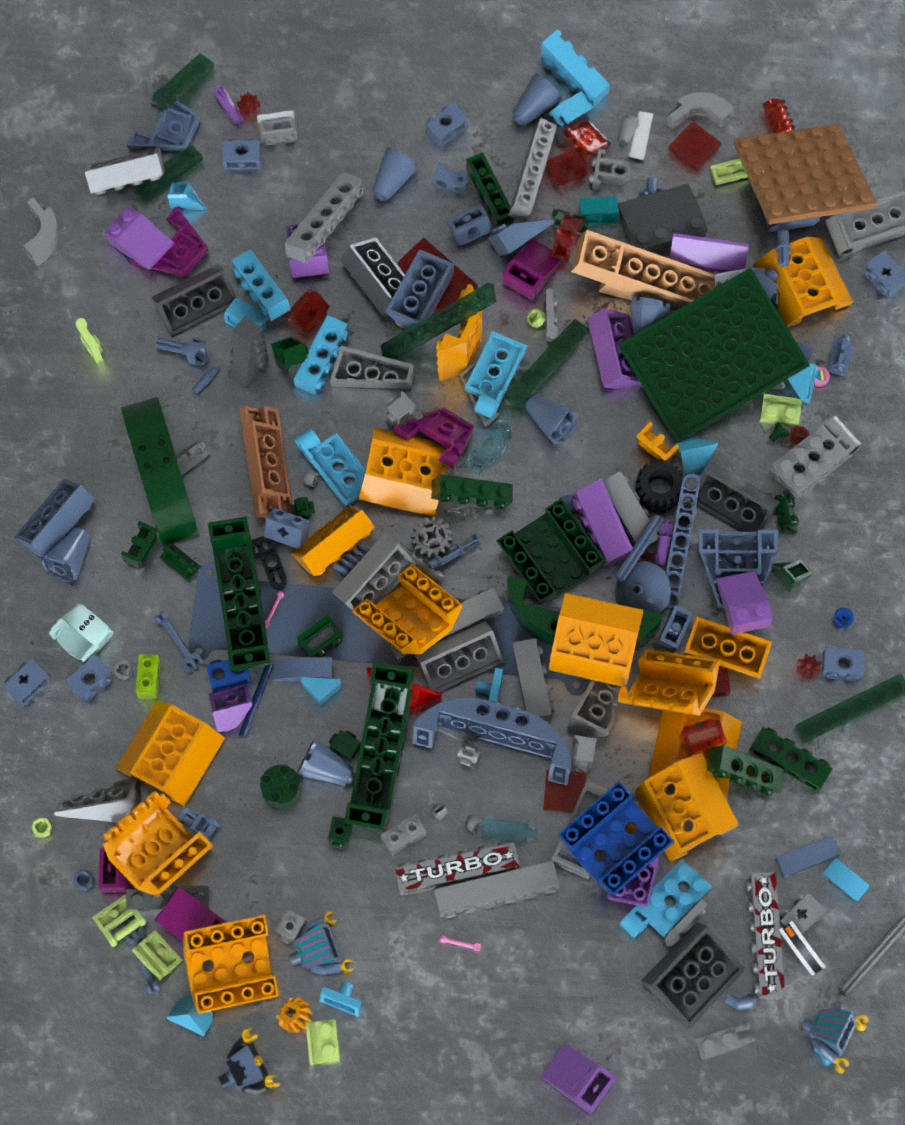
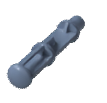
[427,534,481,569]

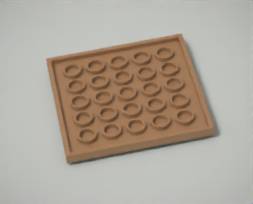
[733,124,877,224]

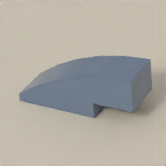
[273,657,333,682]

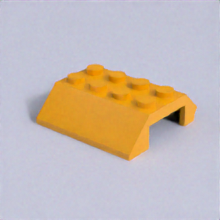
[618,648,720,716]
[103,791,213,897]

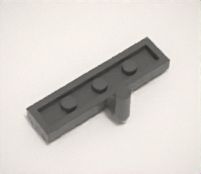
[126,884,209,909]

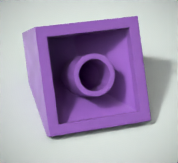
[208,684,252,732]

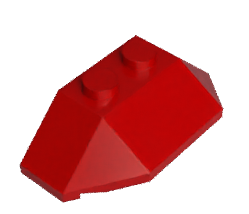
[366,667,443,714]

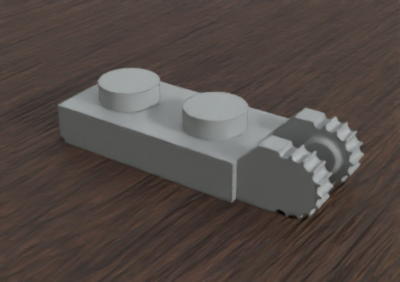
[543,289,558,345]
[662,900,707,948]
[694,1023,756,1060]

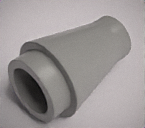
[618,115,639,144]

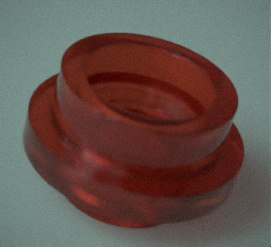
[790,426,810,445]

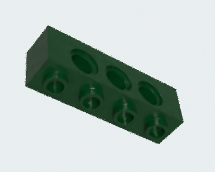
[466,152,514,227]
[749,727,833,793]
[707,745,784,796]

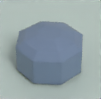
[74,870,94,891]

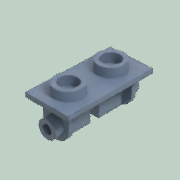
[828,334,854,376]

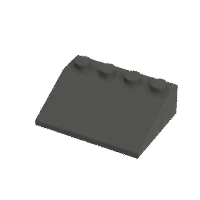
[617,184,708,252]
[641,922,745,1028]

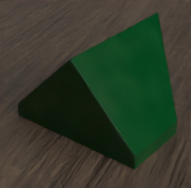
[771,559,813,592]

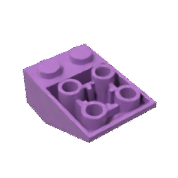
[286,224,329,278]
[607,854,661,907]
[540,1043,616,1115]

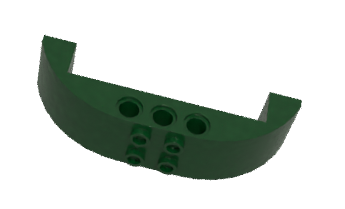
[121,397,200,547]
[208,516,271,672]
[506,576,663,651]
[344,662,414,830]

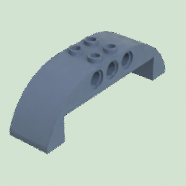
[413,698,572,786]

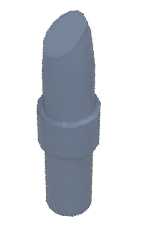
[192,367,220,394]

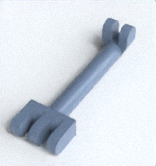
[154,610,205,674]
[125,925,160,994]

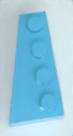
[541,29,610,107]

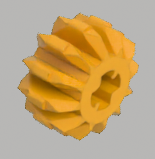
[276,997,313,1033]

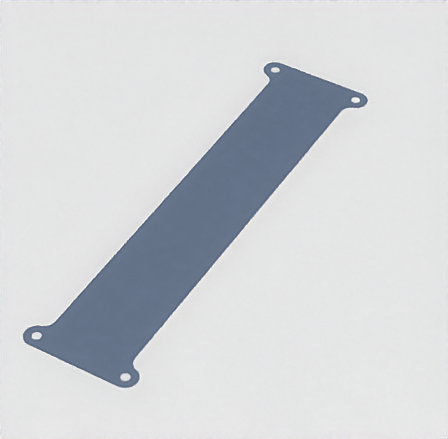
[188,563,590,695]

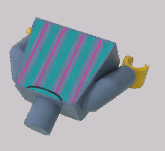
[289,912,353,975]
[803,1006,868,1073]

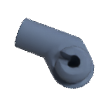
[638,177,657,197]
[725,993,757,1011]

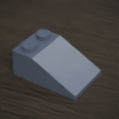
[487,219,555,256]

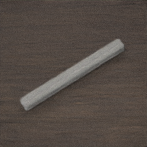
[839,914,905,995]

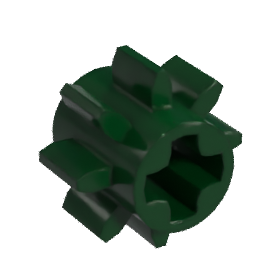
[290,497,315,520]

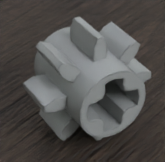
[457,741,481,767]

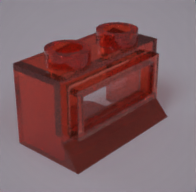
[680,718,728,758]

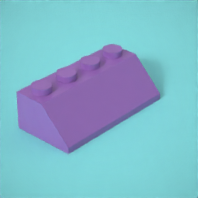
[669,233,749,275]
[588,308,641,389]
[572,478,633,568]

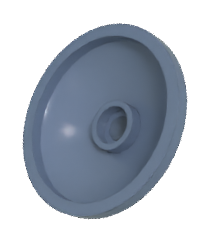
[615,561,671,614]

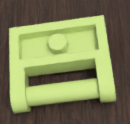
[75,318,103,363]
[92,894,147,947]

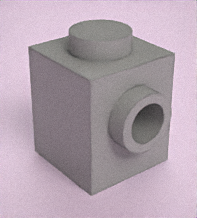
[276,910,307,944]

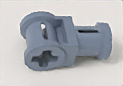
[177,805,220,842]

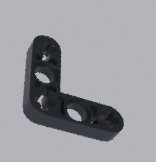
[251,536,287,590]

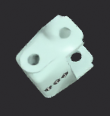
[49,603,113,664]

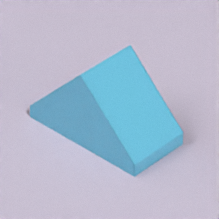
[788,363,818,404]
[301,677,342,706]

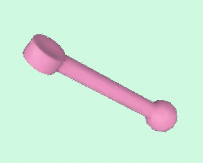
[265,591,284,629]
[439,935,481,952]

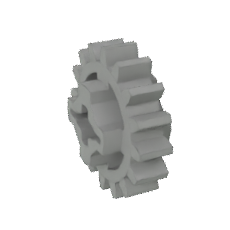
[410,516,453,559]

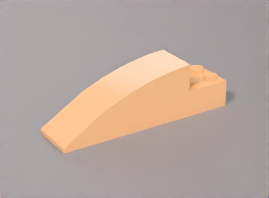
[571,230,715,310]

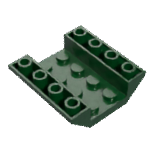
[496,499,605,604]

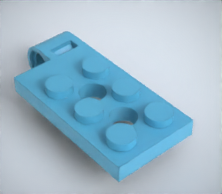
[465,331,527,419]
[294,428,366,508]
[620,859,712,939]

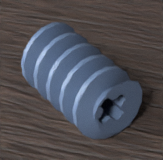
[333,544,369,581]

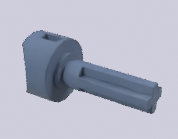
[155,337,209,366]

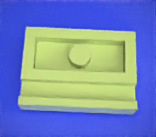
[760,394,802,428]
[132,930,182,981]
[306,1019,340,1065]

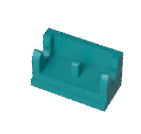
[579,196,619,226]

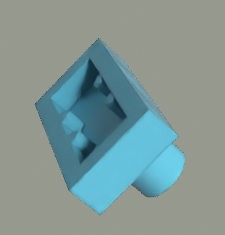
[476,668,503,701]
[320,982,362,1017]

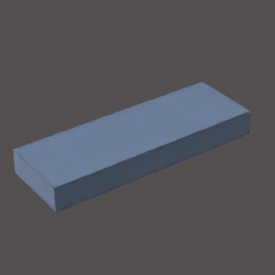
[776,836,840,877]

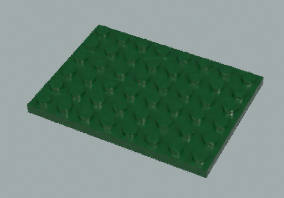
[618,268,810,443]

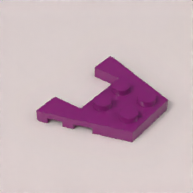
[130,207,209,277]
[394,407,474,469]

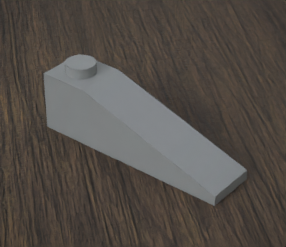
[567,680,619,738]
[54,778,141,822]

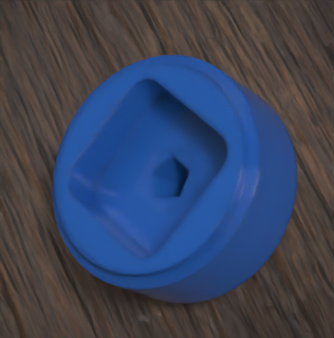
[834,608,855,627]

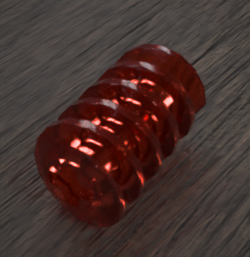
[762,99,796,133]

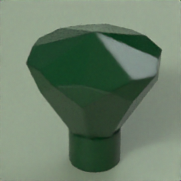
[769,421,790,443]

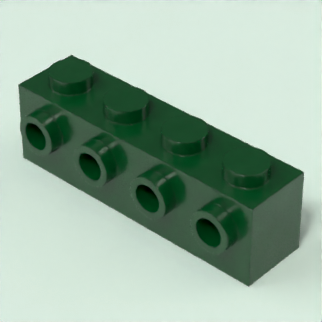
[431,474,513,509]

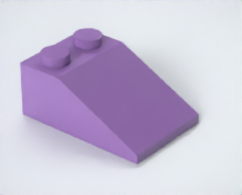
[104,206,174,270]
[716,571,773,634]

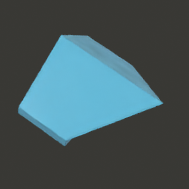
[168,183,208,210]
[674,437,718,477]
[167,993,213,1036]

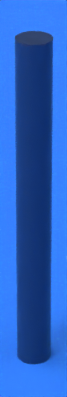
[239,663,274,738]

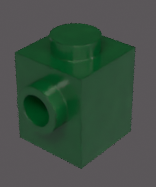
[329,730,361,763]
[328,816,353,849]

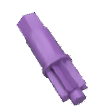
[214,85,243,125]
[655,519,674,567]

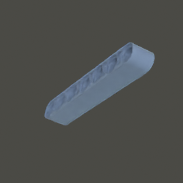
[666,474,700,609]

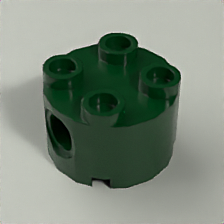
[260,764,302,809]

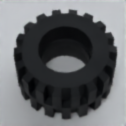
[635,459,684,513]

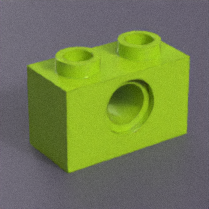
[136,654,161,700]

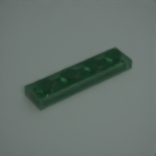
[152,53,214,110]
[131,144,203,201]

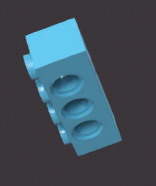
[231,249,291,321]
[294,315,350,395]

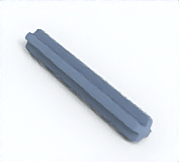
[615,514,664,582]

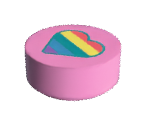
[814,367,830,387]

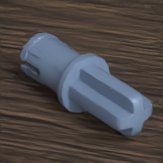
[776,230,791,267]

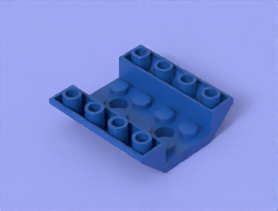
[558,781,675,896]

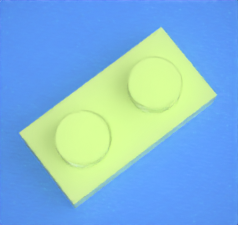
[710,159,748,185]

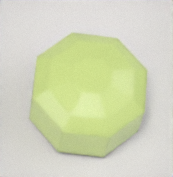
[527,308,546,328]
[31,817,52,838]

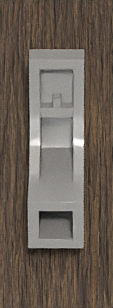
[667,92,735,129]
[24,198,59,266]

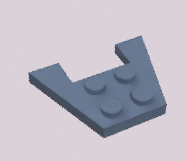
[127,84,201,151]

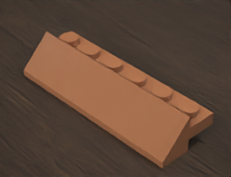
[240,406,293,521]

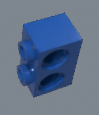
[206,659,252,692]

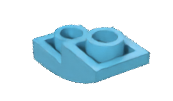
[823,858,870,902]

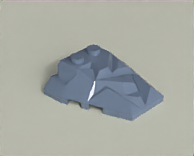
[698,529,778,608]

